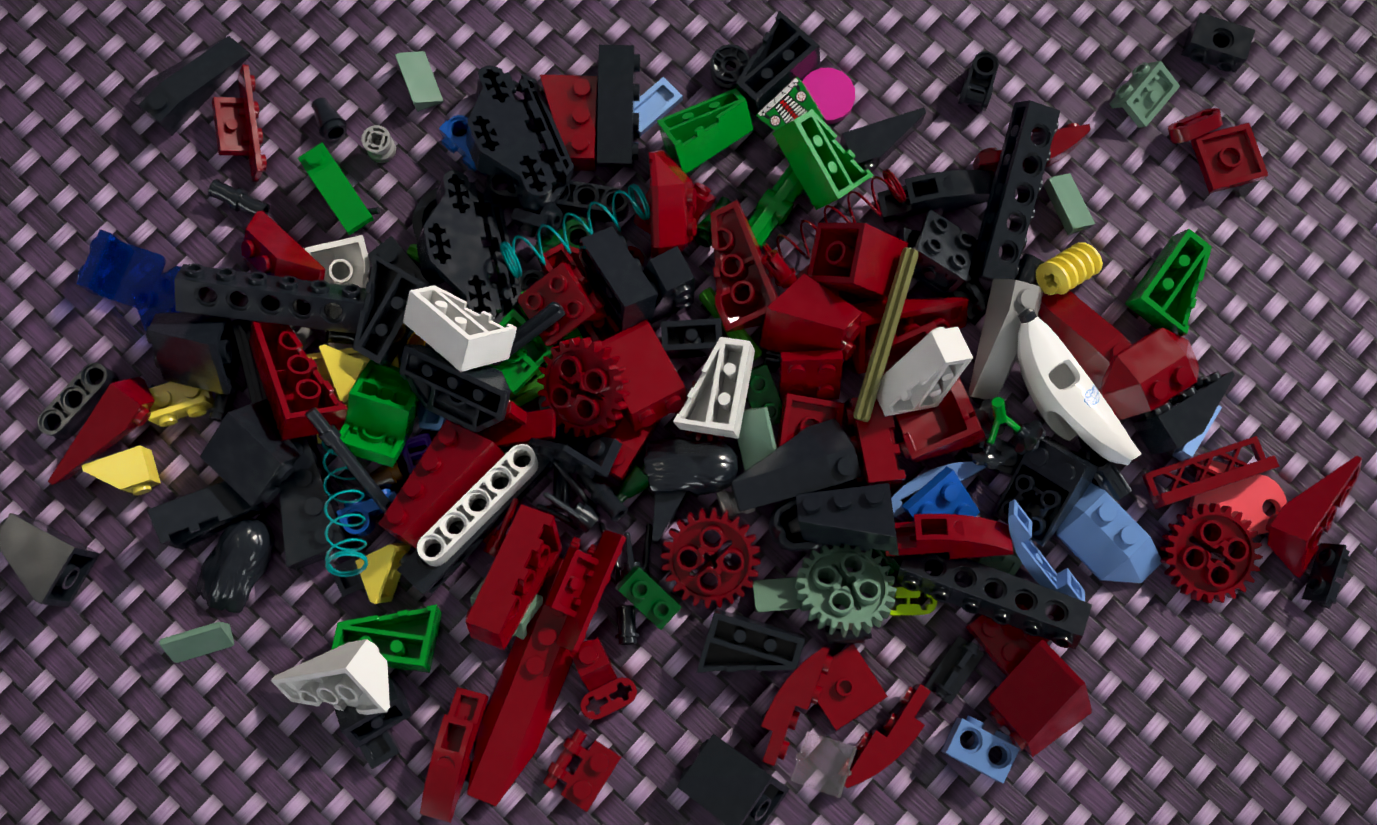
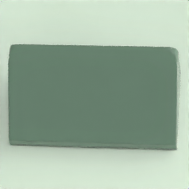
[395,51,444,112]
[1043,173,1095,236]
[737,407,777,471]
[752,577,803,612]
[159,622,234,663]

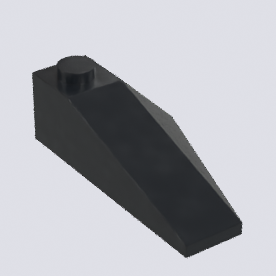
[130,36,251,136]

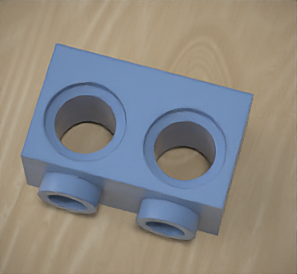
[941,716,1019,783]

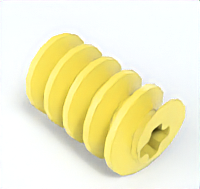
[1036,242,1103,295]

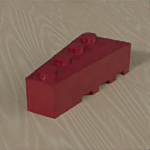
[249,321,348,440]
[378,420,505,549]
[465,504,563,650]

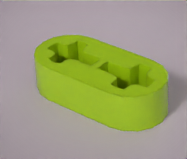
[889,587,937,616]

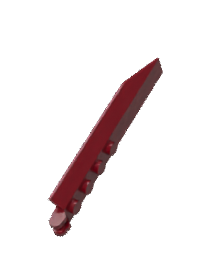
[467,537,597,806]

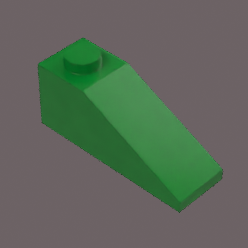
[298,142,374,235]

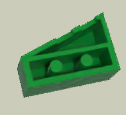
[657,88,754,174]
[772,109,874,210]
[1125,229,1212,336]
[331,604,442,673]

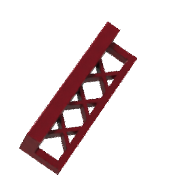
[1142,436,1280,509]

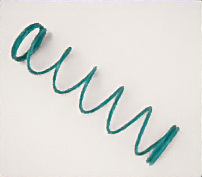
[500,184,651,278]
[322,442,368,577]

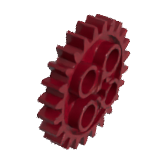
[537,337,630,438]
[1160,503,1263,603]
[661,508,761,608]

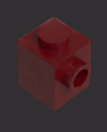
[569,638,617,692]

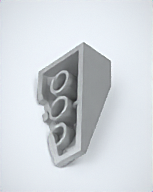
[968,279,1043,400]

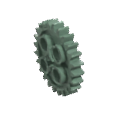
[795,544,897,637]

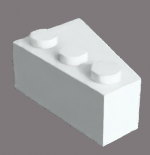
[403,285,517,372]

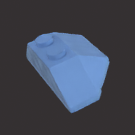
[1056,483,1162,583]

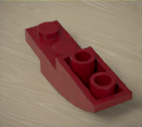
[972,123,1091,172]
[886,514,1013,559]
[761,646,833,766]
[838,684,931,788]
[420,687,489,823]

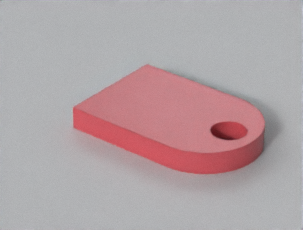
[1187,460,1287,535]

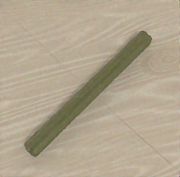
[853,247,918,422]

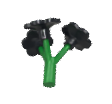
[967,397,1046,469]

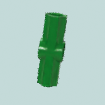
[748,165,804,249]

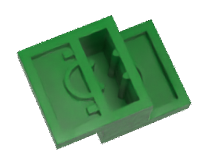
[489,309,554,395]
[339,359,419,468]

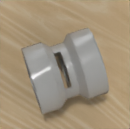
[361,125,396,163]
[716,490,755,520]

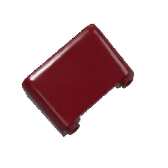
[866,321,987,462]

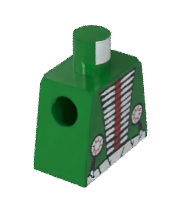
[757,76,826,131]

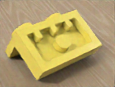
[148,382,214,427]

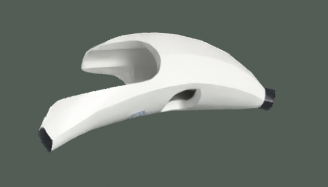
[1017,308,1141,465]

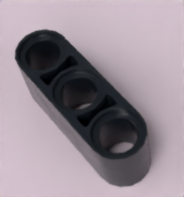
[37,363,119,440]

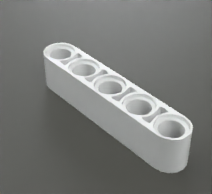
[417,444,538,567]

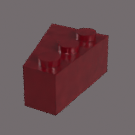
[540,75,598,171]
[845,397,906,488]

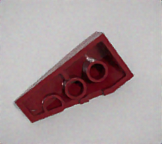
[710,200,781,332]

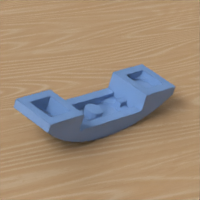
[891,461,986,518]
[1008,499,1085,601]

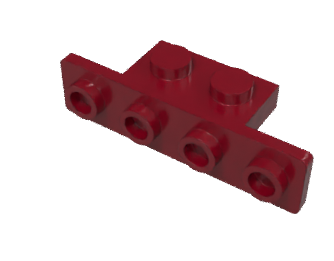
[212,64,267,182]
[459,400,557,448]
[545,530,626,653]

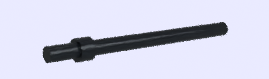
[305,407,416,551]

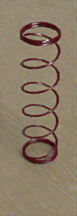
[761,169,906,260]

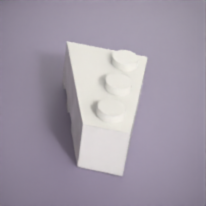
[877,327,973,417]
[673,337,755,439]

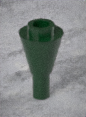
[694,197,731,247]
[615,462,650,503]

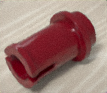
[761,250,797,289]

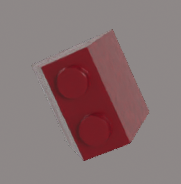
[807,223,908,300]
[760,274,863,360]
[601,319,687,431]
[988,639,1092,757]

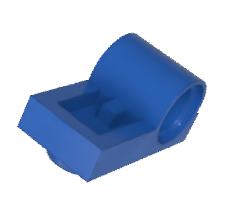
[439,115,486,176]
[336,489,398,537]

